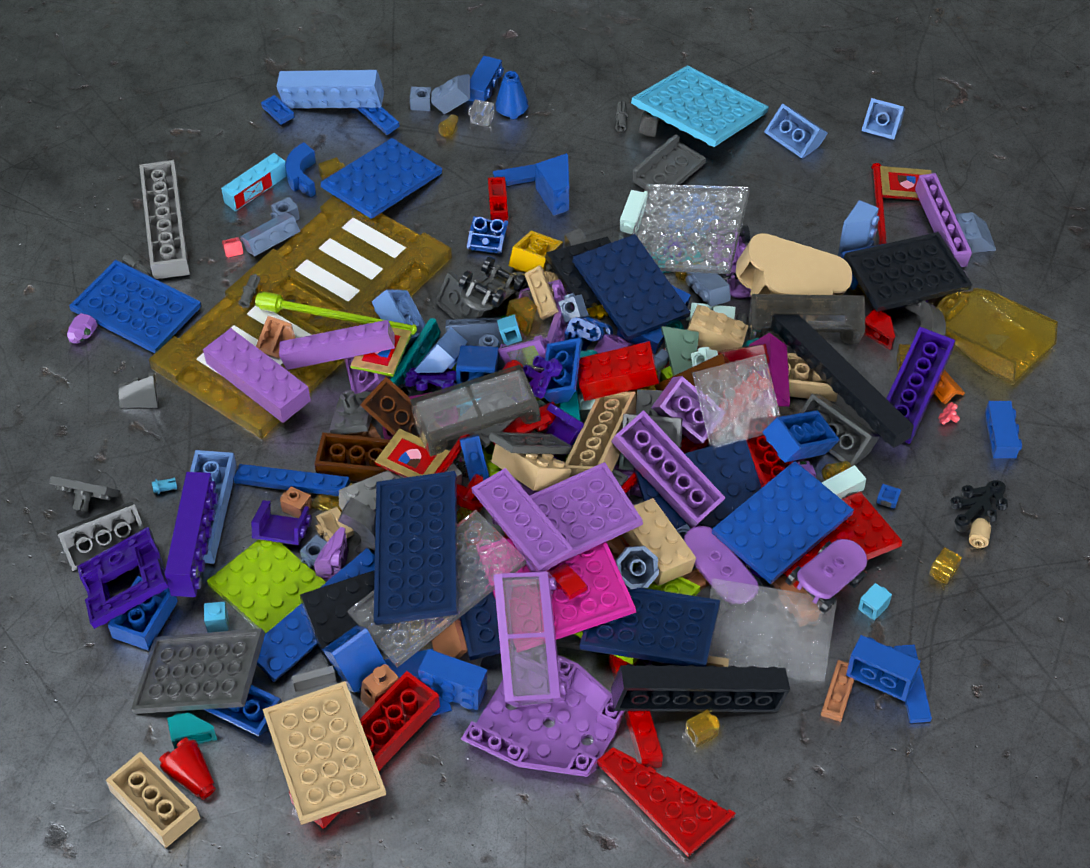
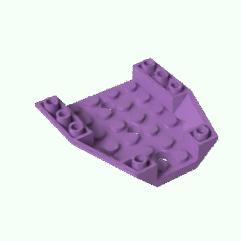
[461,646,625,777]

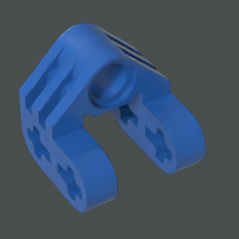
[565,316,613,351]

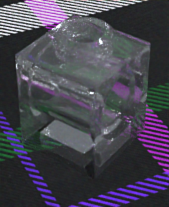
[468,99,495,127]

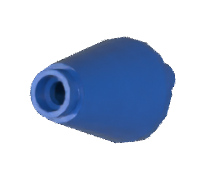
[495,71,528,119]

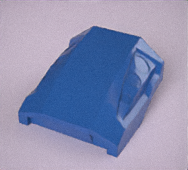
[467,216,509,253]

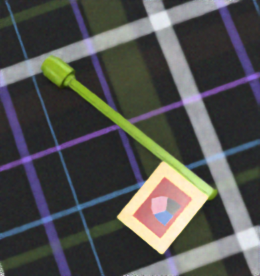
[255,292,417,377]

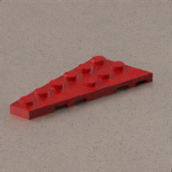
[597,747,736,857]

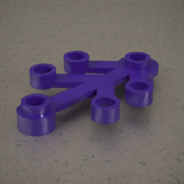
[511,355,562,408]
[405,368,457,395]

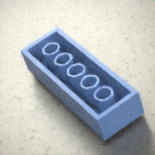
[277,70,384,109]
[190,450,237,564]

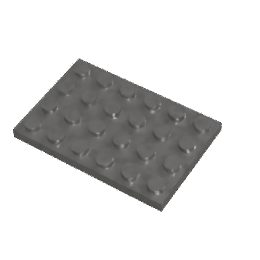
[131,628,265,714]

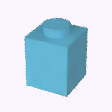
[497,315,523,345]
[858,583,892,621]
[204,602,229,633]

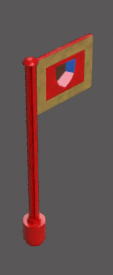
[871,163,932,245]
[375,360,523,478]

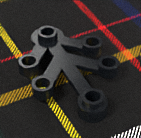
[950,480,1008,532]

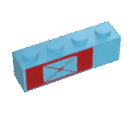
[221,153,287,211]

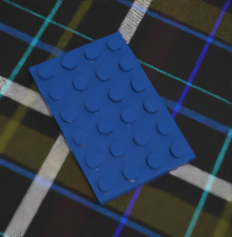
[321,138,442,219]
[69,260,202,354]
[712,461,854,584]

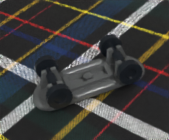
[458,256,527,311]

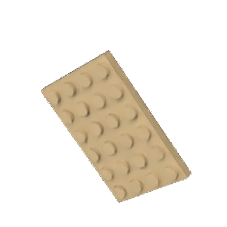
[263,681,386,825]

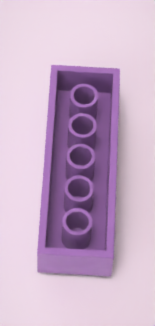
[203,328,311,423]
[611,410,725,528]

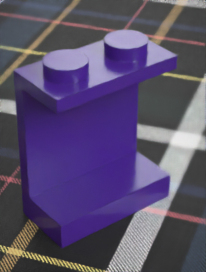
[546,403,584,461]
[251,500,312,545]

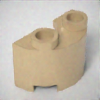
[315,507,354,542]

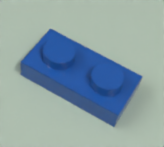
[261,95,294,125]

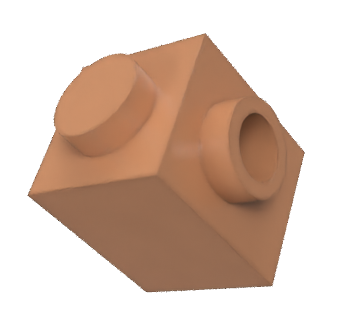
[280,486,313,518]

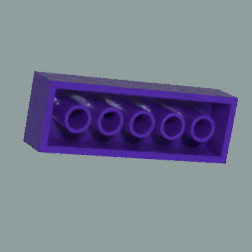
[886,327,955,444]
[165,472,218,597]

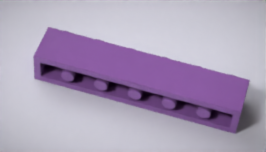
[915,173,972,267]
[279,320,395,370]

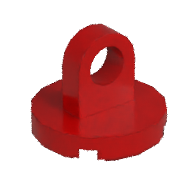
[457,474,484,512]

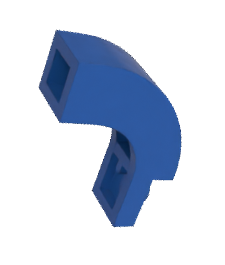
[285,142,316,198]

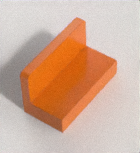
[934,369,965,404]

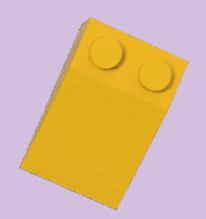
[508,231,563,273]

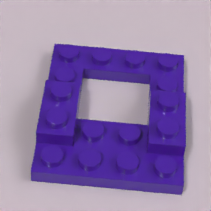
[77,527,168,629]

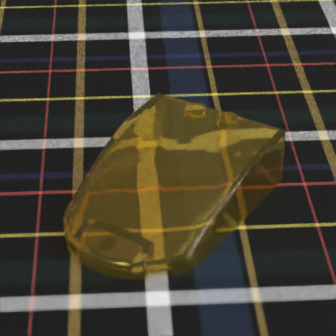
[937,288,1058,385]

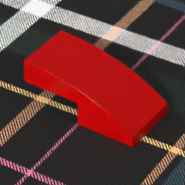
[549,563,587,600]

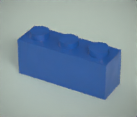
[469,56,504,104]
[985,401,1022,458]

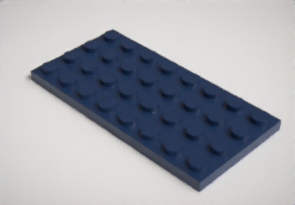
[374,471,458,625]

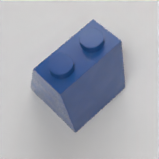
[535,153,569,216]
[456,345,499,394]
[322,625,387,693]

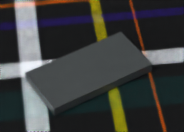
[489,432,573,454]

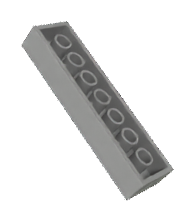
[139,160,190,280]

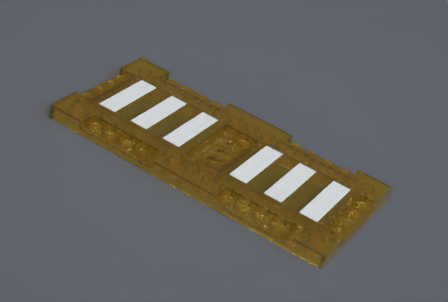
[149,195,452,439]

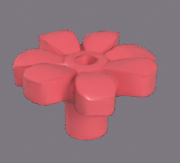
[938,402,960,425]

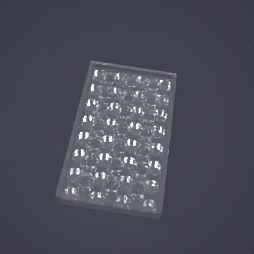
[347,510,527,668]

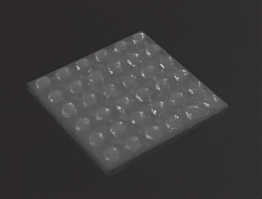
[632,184,750,274]

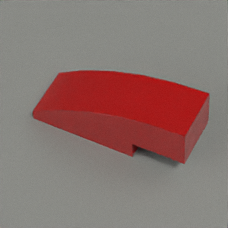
[488,177,508,222]

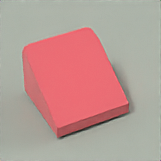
[222,237,244,258]

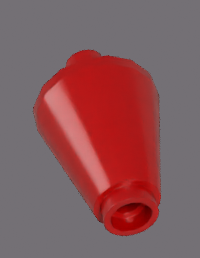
[159,737,216,800]

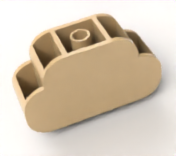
[736,233,852,323]

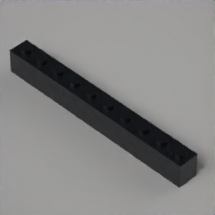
[771,306,914,448]

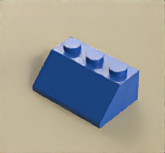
[542,338,582,404]
[204,685,282,736]

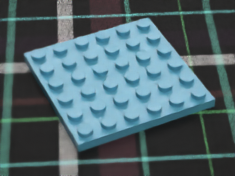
[631,65,769,147]

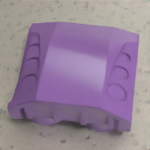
[314,527,349,582]

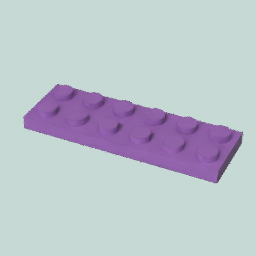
[472,468,574,572]

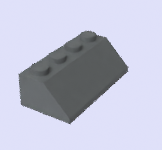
[800,394,880,467]
[56,502,144,571]

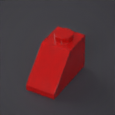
[860,309,895,351]

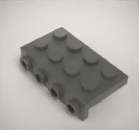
[633,134,706,200]

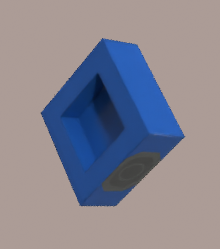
[876,484,901,509]

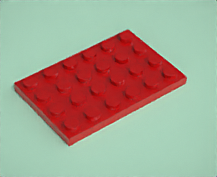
[784,491,902,588]

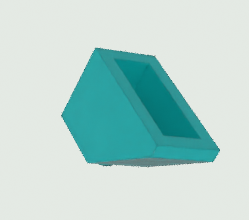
[167,712,217,750]

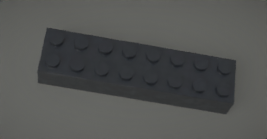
[611,664,790,712]

